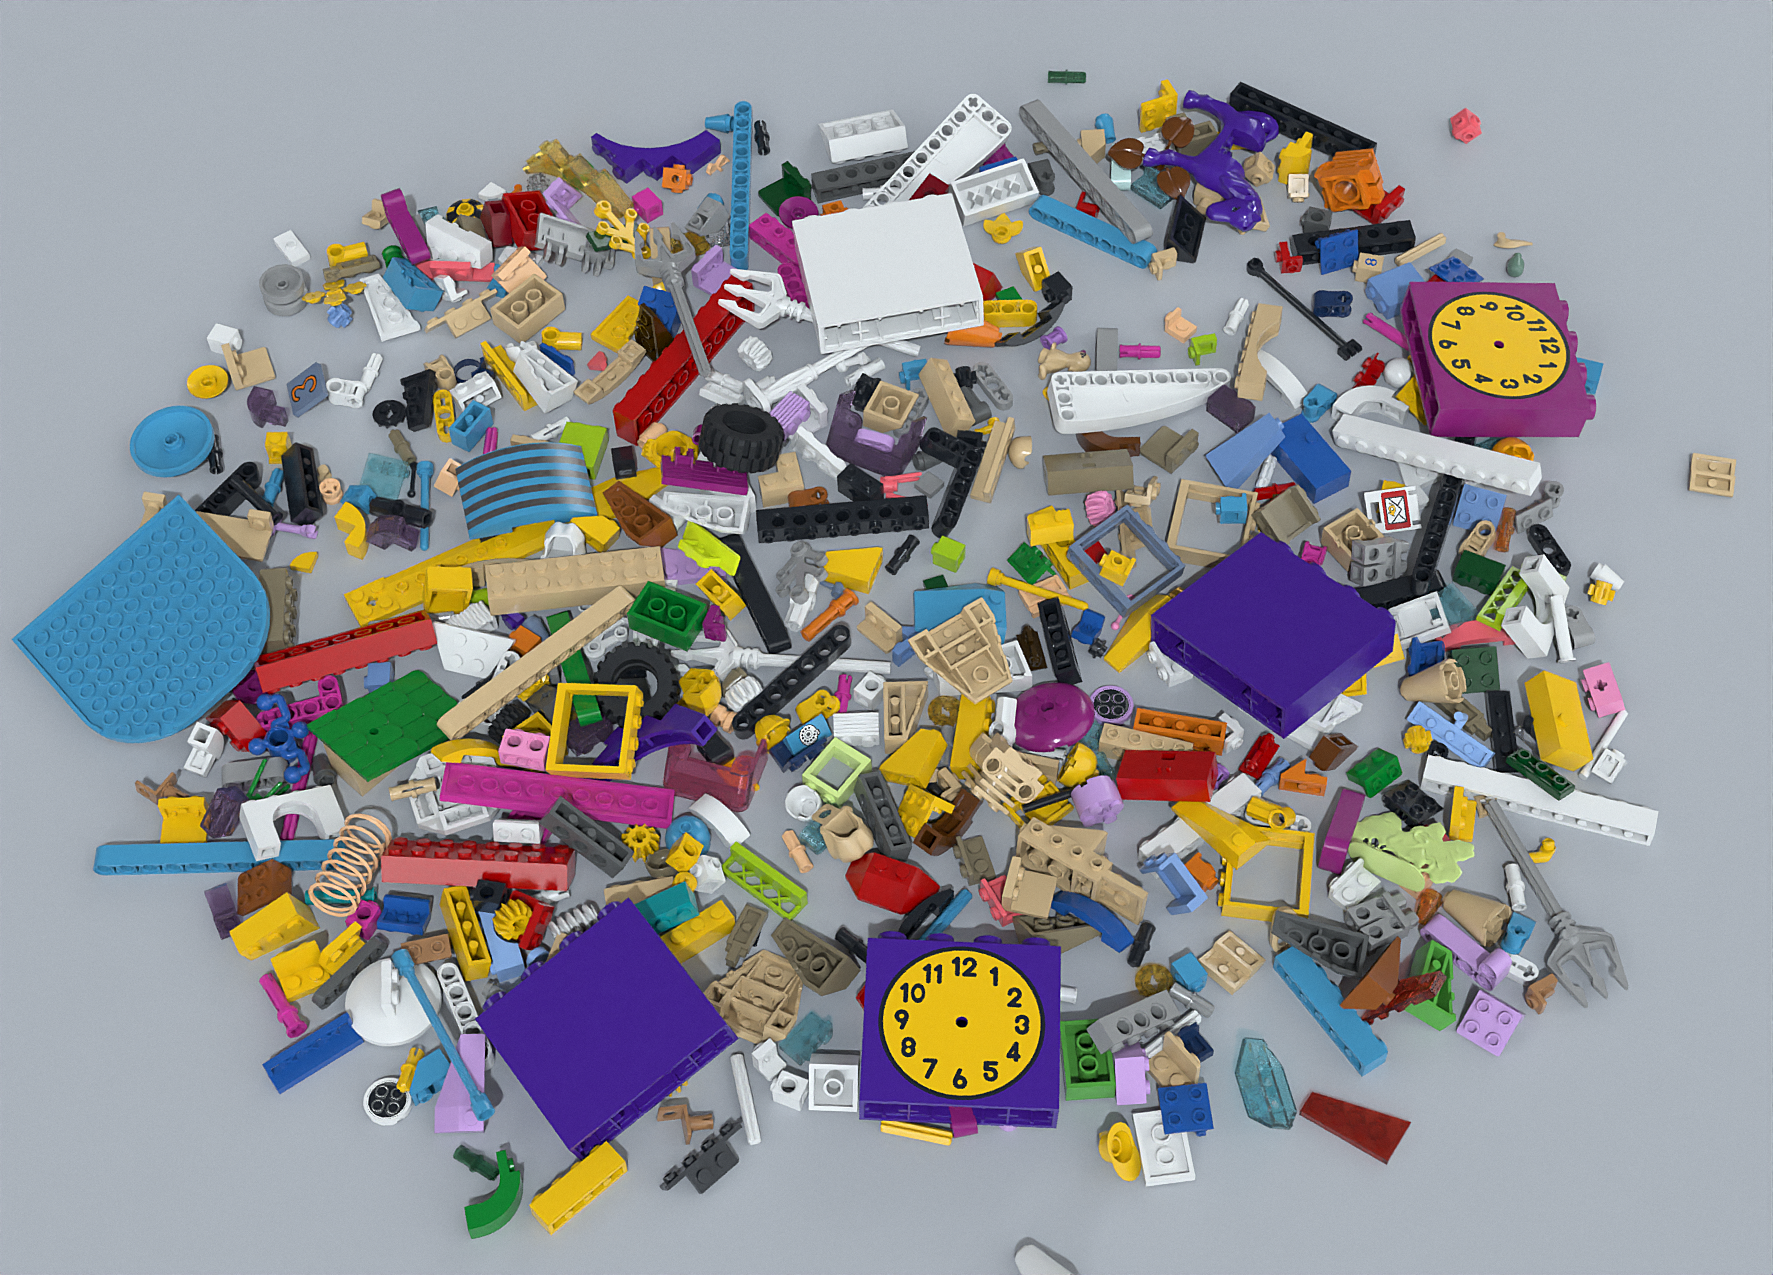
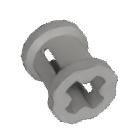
[1541,481,1564,509]

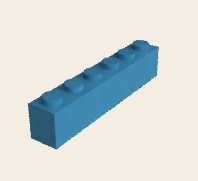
[1273,946,1388,1077]

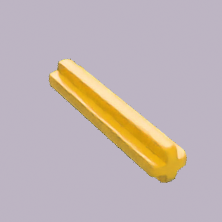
[880,1121,953,1146]

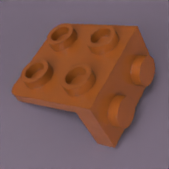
[237,859,292,916]

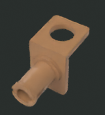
[135,772,189,805]
[656,1104,713,1145]

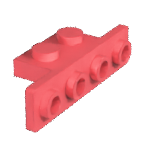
[415,260,495,282]

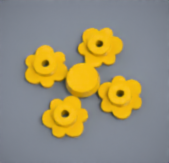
[302,279,367,306]

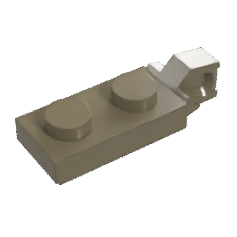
[322,255,380,283]
[1435,696,1492,741]
[725,904,768,968]

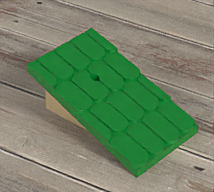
[306,670,458,797]

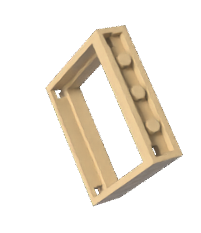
[1167,479,1260,568]

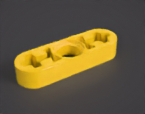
[433,389,455,443]

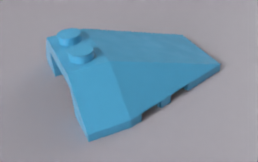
[913,583,1007,645]

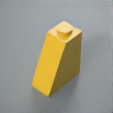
[817,547,883,594]
[879,729,948,789]

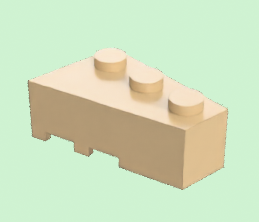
[883,681,928,754]

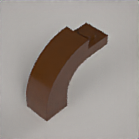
[1075,431,1141,457]
[912,788,983,856]

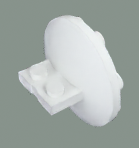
[345,958,442,1046]

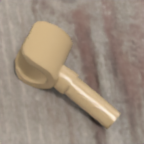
[317,464,332,483]

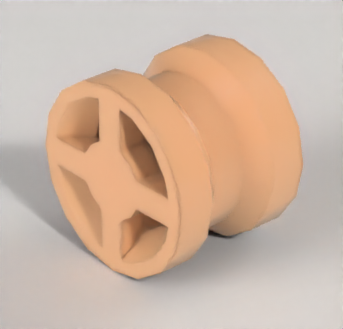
[319,478,343,505]

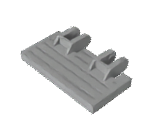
[535,213,615,277]

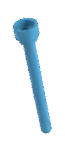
[417,461,434,551]

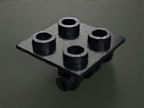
[1383,780,1444,829]

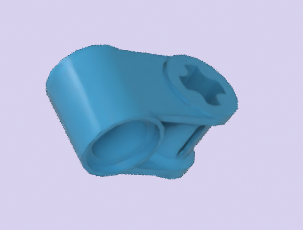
[1301,384,1337,423]
[1500,912,1536,955]

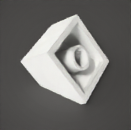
[809,1054,860,1112]

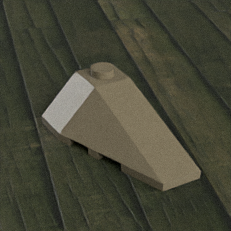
[1012,913,1102,954]
[771,917,861,996]

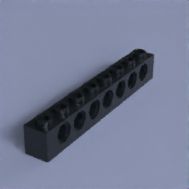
[1229,82,1377,157]
[756,495,929,544]

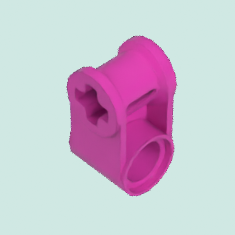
[1301,541,1328,566]

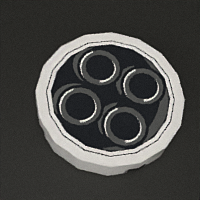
[363,1078,413,1126]

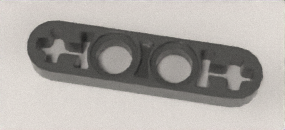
[312,936,387,1010]

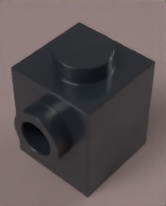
[1042,271,1073,304]

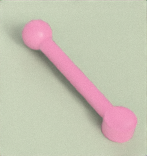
[1111,594,1135,630]

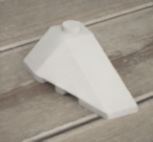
[661,491,751,534]

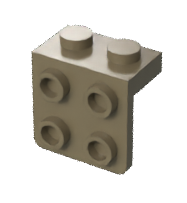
[1140,426,1199,474]

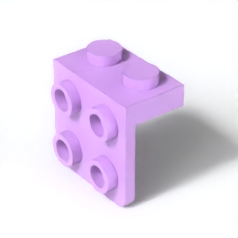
[542,177,583,225]
[691,245,747,295]

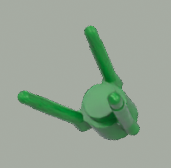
[243,758,290,802]

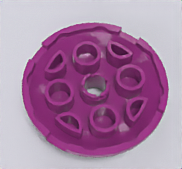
[1014,682,1095,753]

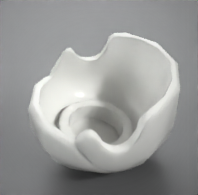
[504,341,538,363]
[1382,358,1415,388]
[785,785,822,822]

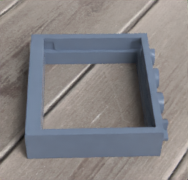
[1066,504,1185,618]

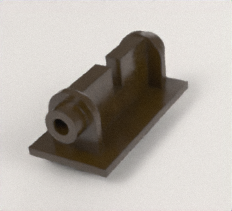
[1016,626,1048,671]

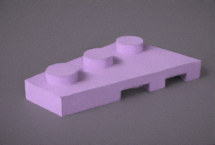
[660,547,727,585]

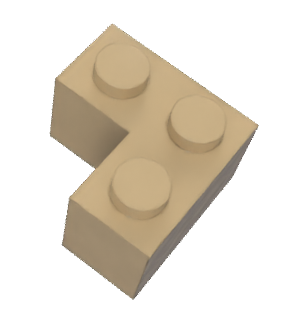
[758,452,804,508]

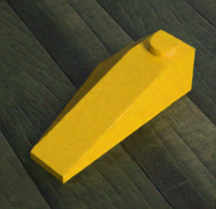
[1104,595,1172,673]
[1171,801,1270,870]

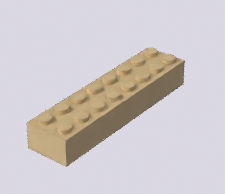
[485,546,665,616]

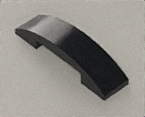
[994,302,1065,347]
[898,889,954,940]

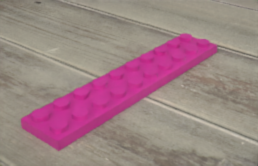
[440,762,675,829]

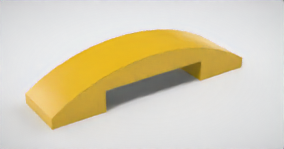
[431,738,518,768]

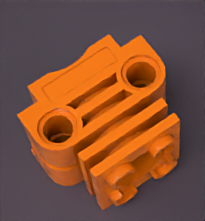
[1314,148,1385,212]

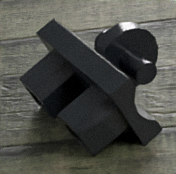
[848,373,882,412]

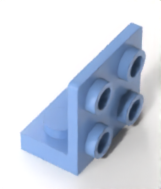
[1453,484,1507,535]

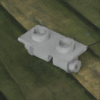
[1508,498,1553,534]

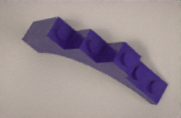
[591,130,721,184]
[584,704,718,782]

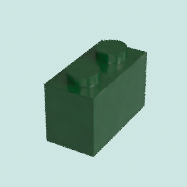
[1452,550,1506,596]

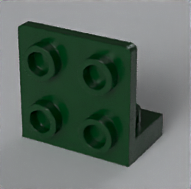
[1446,646,1500,694]

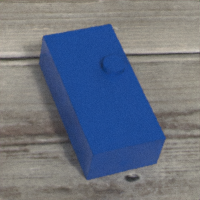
[1270,414,1351,504]

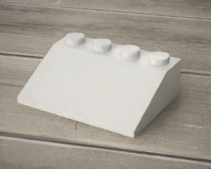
[818,109,908,164]

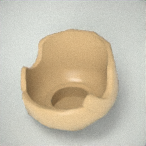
[1008,436,1032,469]

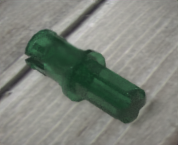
[1048,69,1086,85]
[453,1145,499,1181]

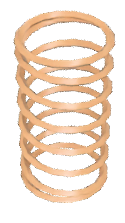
[308,813,392,917]

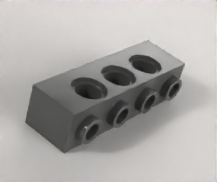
[854,771,912,862]
[539,796,634,878]

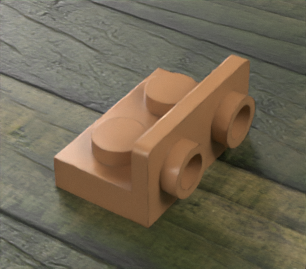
[401,934,452,965]

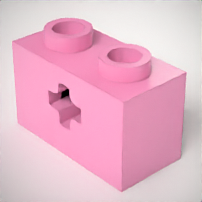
[1581,662,1625,718]

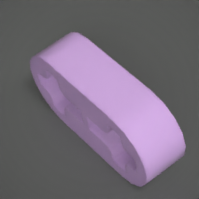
[854,429,895,452]

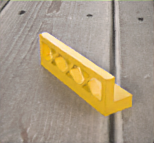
[480,340,538,411]

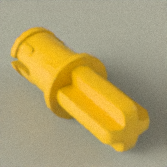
[396,1047,425,1093]

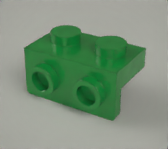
[1346,748,1403,798]

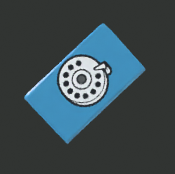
[782,714,832,757]

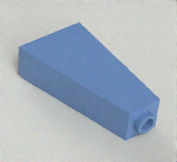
[1205,413,1285,489]

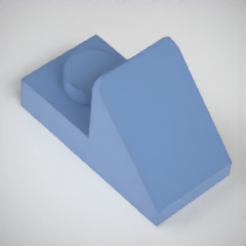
[892,626,919,667]

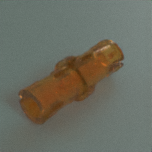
[1495,507,1516,553]

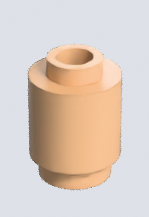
[637,422,668,449]

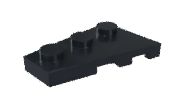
[400,369,436,432]

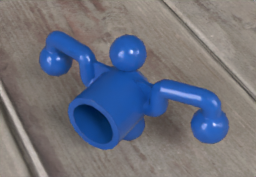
[248,693,310,784]

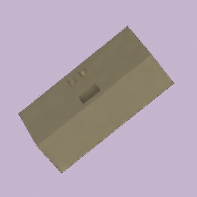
[1043,449,1134,496]

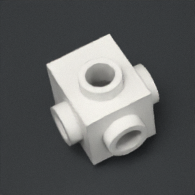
[688,855,726,894]

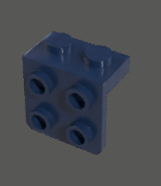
[768,737,828,773]

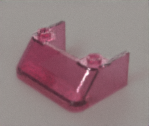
[663,739,768,812]

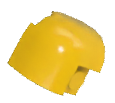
[677,668,722,717]

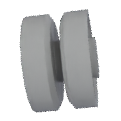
[259,264,308,316]

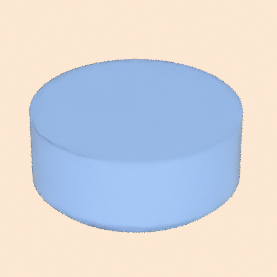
[526,947,549,966]

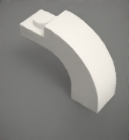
[1331,386,1409,425]

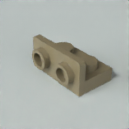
[952,836,996,886]

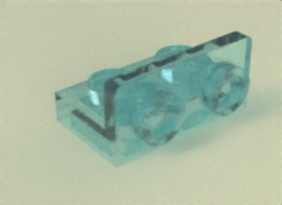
[779,1011,833,1066]

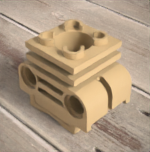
[961,732,1044,815]

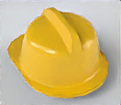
[1098,1122,1141,1182]

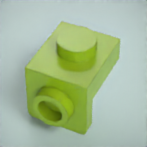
[1188,333,1217,366]

